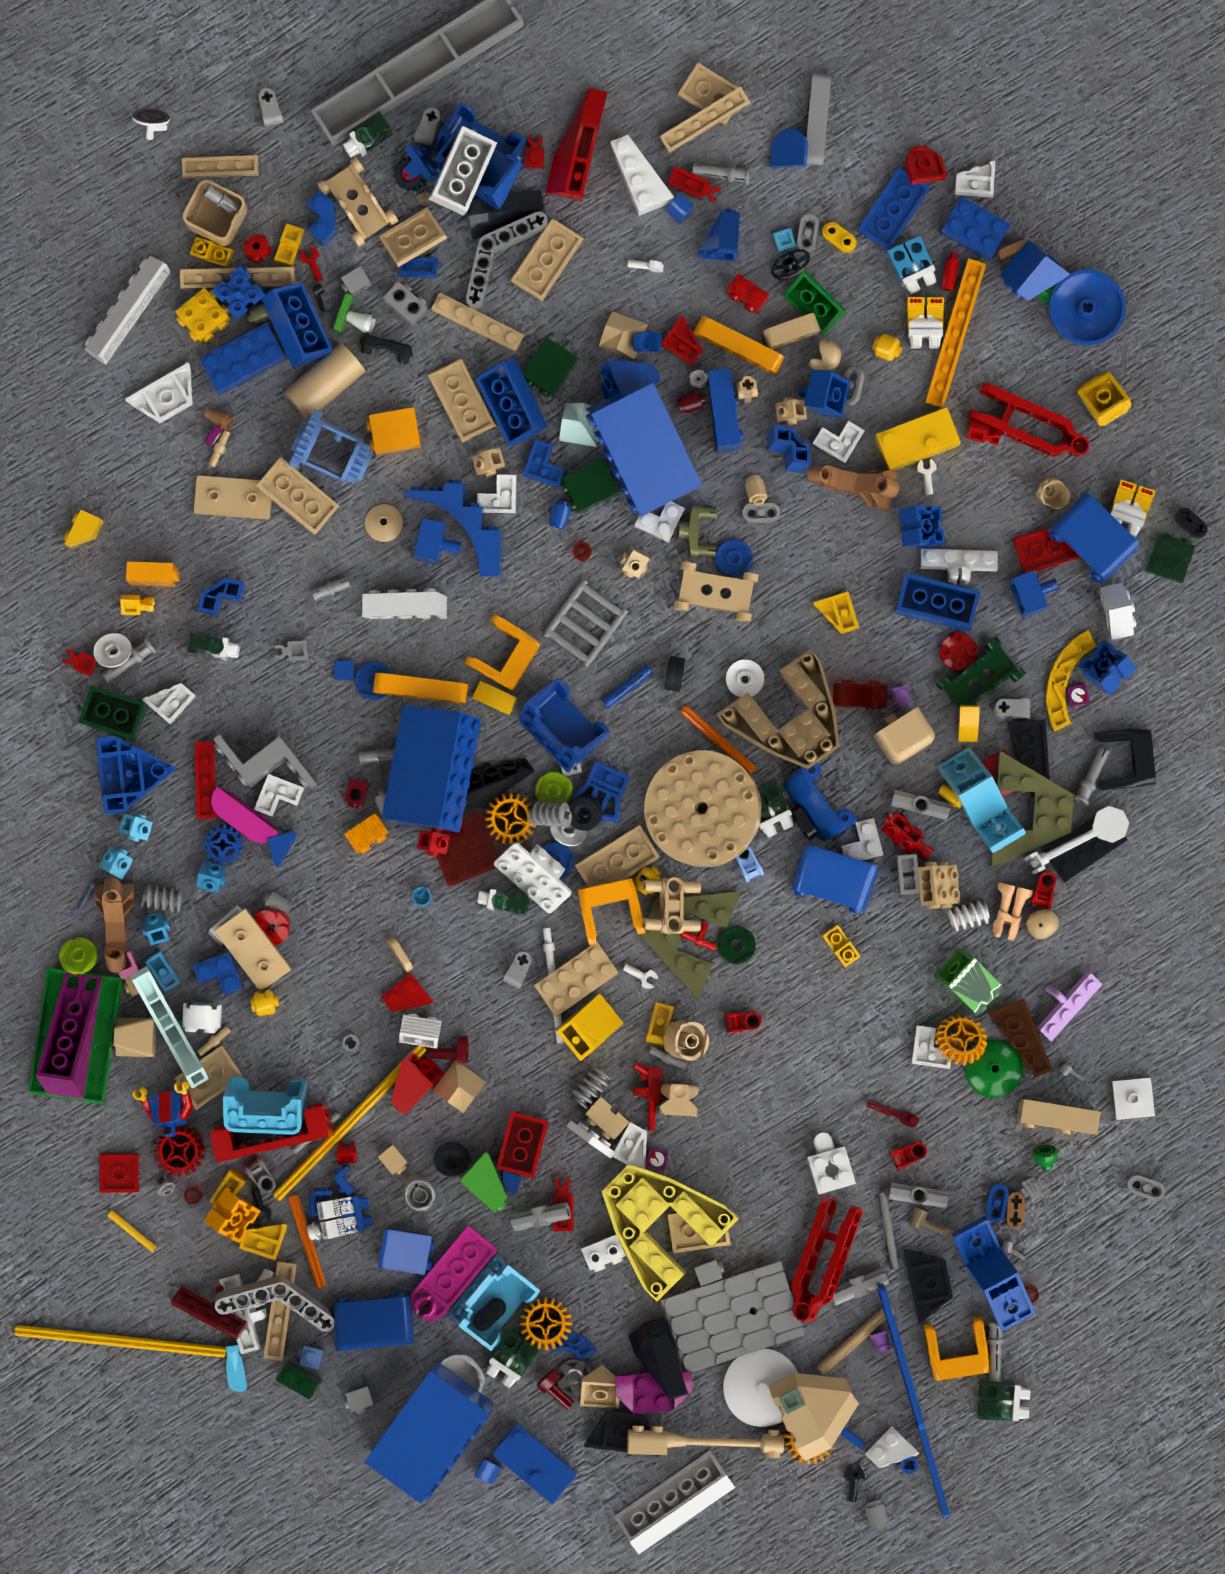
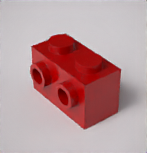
[727,273,769,314]

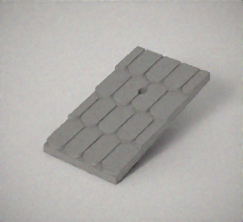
[659,1261,805,1372]

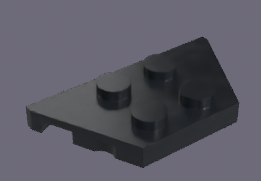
[903,1249,953,1323]
[584,1410,658,1456]

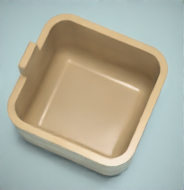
[183,180,247,246]
[874,707,935,764]

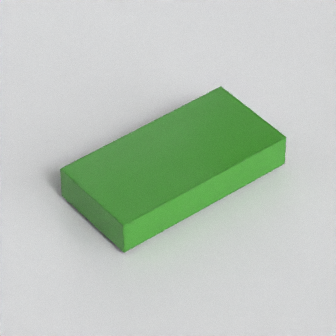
[333,293,353,334]

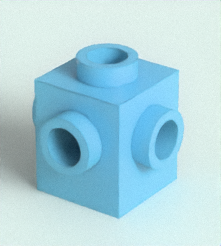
[118,813,153,842]
[98,847,133,879]

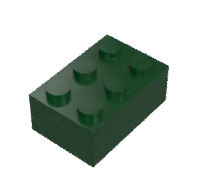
[79,686,148,742]

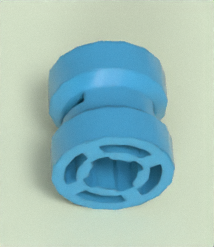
[412,887,432,907]

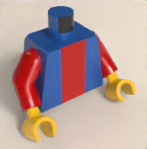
[133,1081,193,1137]

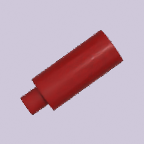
[940,252,960,291]

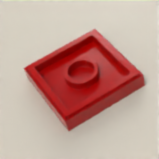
[100,1154,139,1193]

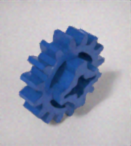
[202,824,245,866]

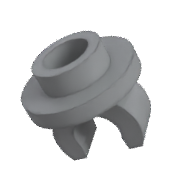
[154,1174,175,1196]

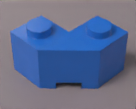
[307,190,337,247]
[767,425,811,473]
[197,578,246,617]

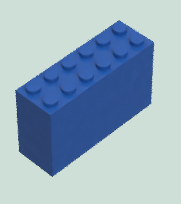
[585,378,702,516]
[382,705,481,833]
[364,1361,494,1504]

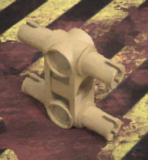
[642,877,701,935]

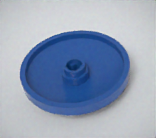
[1049,269,1126,346]

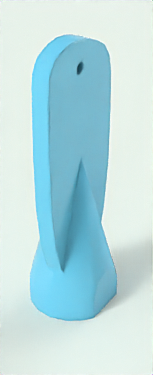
[225,1343,247,1392]

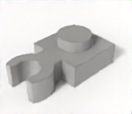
[274,640,308,661]

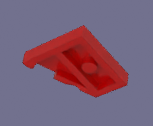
[381,973,434,1012]

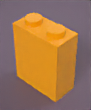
[366,407,421,455]
[126,561,180,587]

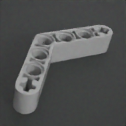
[466,212,548,310]
[214,1276,334,1332]

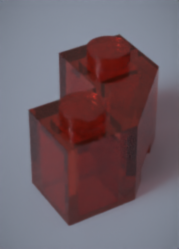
[833,679,888,709]

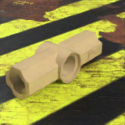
[736,376,758,403]

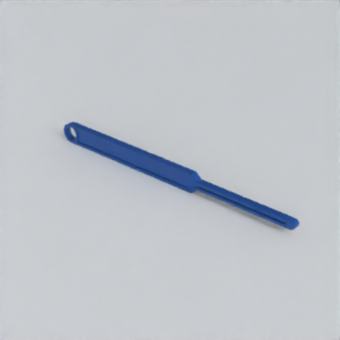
[877,1283,950,1518]

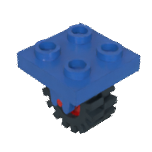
[393,145,441,191]

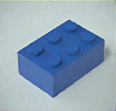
[941,196,1010,261]

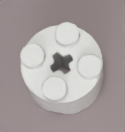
[182,1002,222,1033]

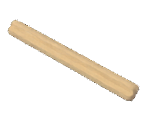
[817,1308,894,1375]

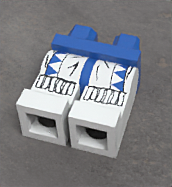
[316,1196,373,1240]

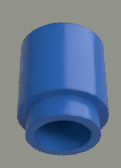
[549,500,572,529]

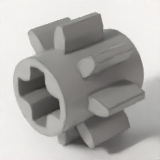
[1020,1176,1044,1200]

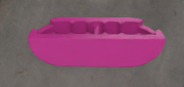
[211,787,279,843]

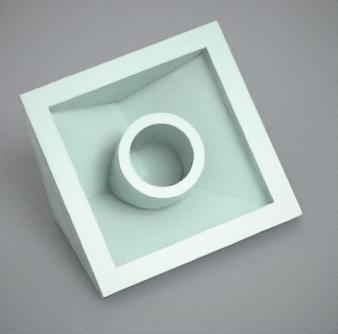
[559,403,598,447]

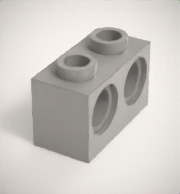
[383,281,427,326]
[896,854,920,895]

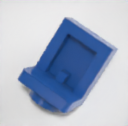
[633,332,662,352]
[333,1165,355,1196]
[308,1187,332,1216]

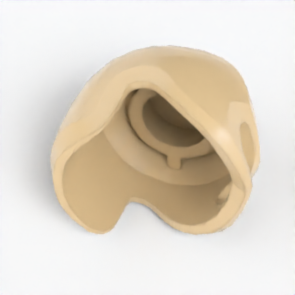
[809,339,841,371]
[1036,477,1071,509]
[1026,909,1059,940]

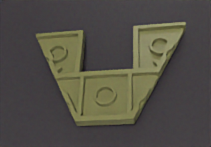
[991,751,1074,866]
[641,891,740,1000]

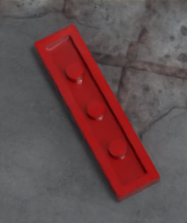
[195,742,216,820]

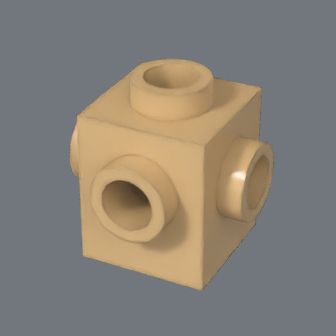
[775,397,807,426]
[472,448,505,477]
[620,546,650,578]

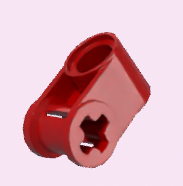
[1030,872,1056,909]
[724,1012,762,1033]
[889,1141,927,1170]

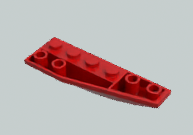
[546,88,608,202]

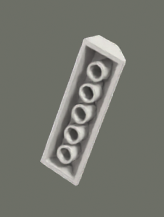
[85,256,171,365]
[614,1450,735,1554]

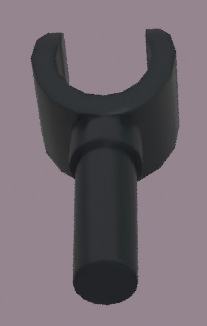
[313,283,325,311]

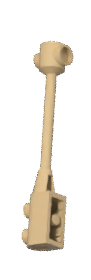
[627,1425,784,1458]

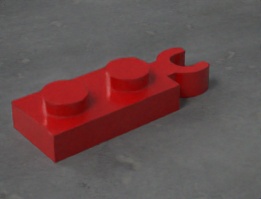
[667,167,721,202]
[553,1179,574,1231]

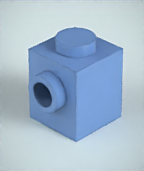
[297,1345,324,1369]

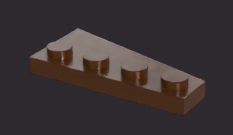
[988,998,1053,1077]

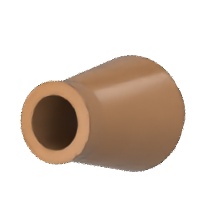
[204,407,234,431]

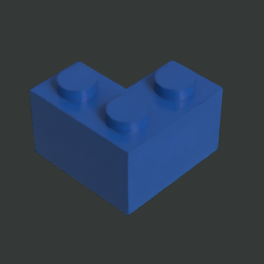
[193,952,244,995]

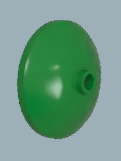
[965,1040,1023,1098]

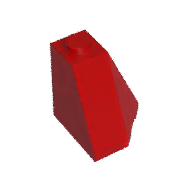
[391,1052,445,1115]

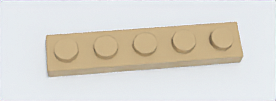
[660,86,751,153]
[431,292,524,353]
[263,1261,297,1361]

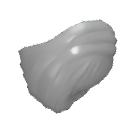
[403,1173,436,1212]

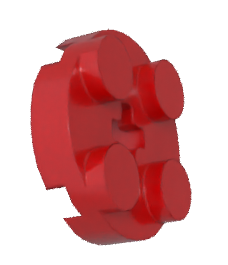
[254,907,291,945]

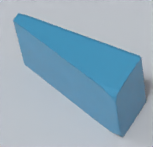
[144,949,181,993]

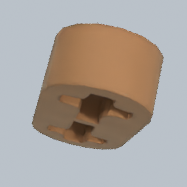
[997,237,1032,261]
[1006,1192,1025,1229]

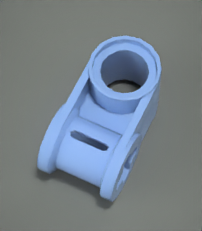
[736,846,764,883]

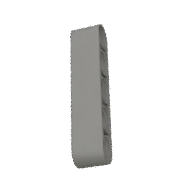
[806,72,832,165]

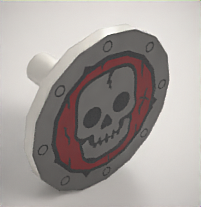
[132,109,170,140]

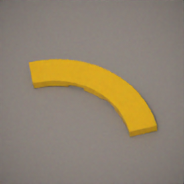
[1046,630,1097,732]

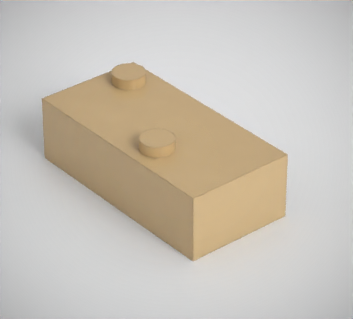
[1017,1099,1101,1135]

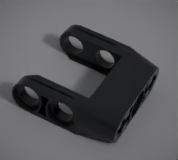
[1094,729,1156,790]

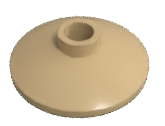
[365,504,403,542]

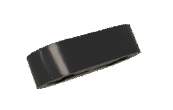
[1175,508,1208,539]
[790,805,818,841]

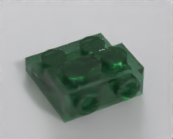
[1146,532,1195,584]

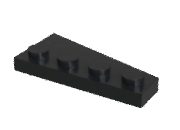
[1007,720,1050,798]

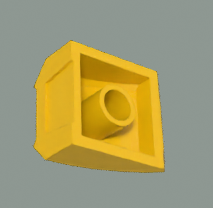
[1077,371,1131,426]

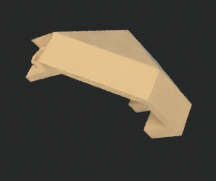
[769,1373,859,1461]

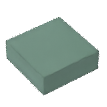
[779,1387,805,1414]

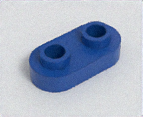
[985,1184,1009,1222]

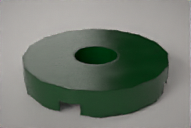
[718,926,756,965]

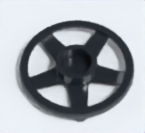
[771,249,811,281]

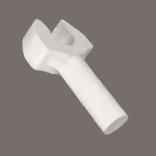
[627,260,664,273]
[917,459,937,495]
[623,963,658,989]

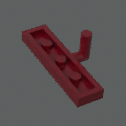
[171,1285,247,1340]

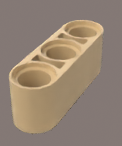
[763,313,821,349]

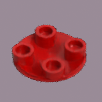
[939,632,978,671]

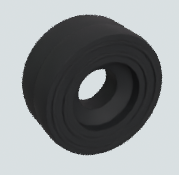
[664,656,686,692]
[569,795,603,831]
[434,1142,469,1177]

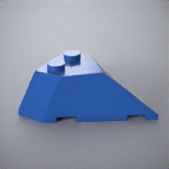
[96,736,177,815]

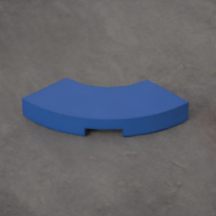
[549,1331,597,1360]

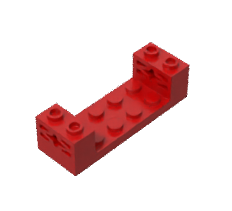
[209,1103,335,1163]

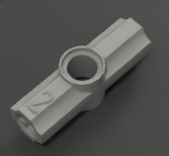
[891,790,951,820]
[888,1182,949,1208]
[511,1202,571,1231]
[833,1268,889,1305]

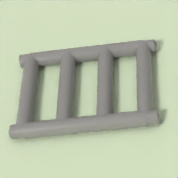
[542,579,628,668]

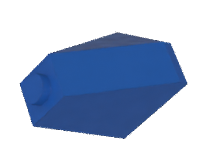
[698,209,740,261]
[600,359,661,399]

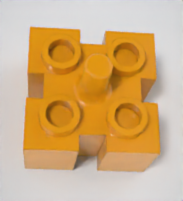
[203,1189,261,1243]

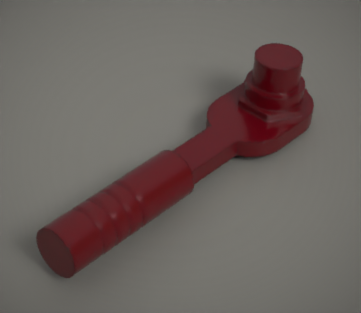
[866,1100,919,1127]

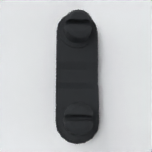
[360,335,413,364]

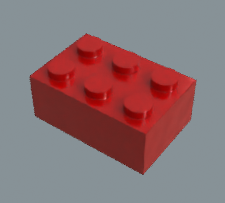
[496,1112,549,1178]

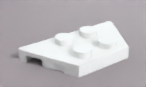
[125,362,193,424]

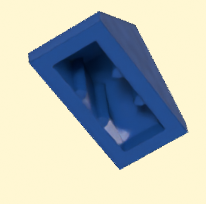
[267,831,298,868]

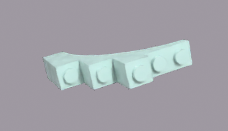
[130,966,209,1088]

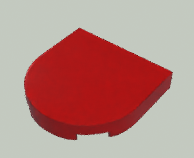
[905,146,947,185]

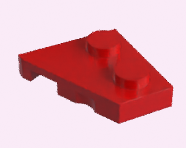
[661,315,703,367]

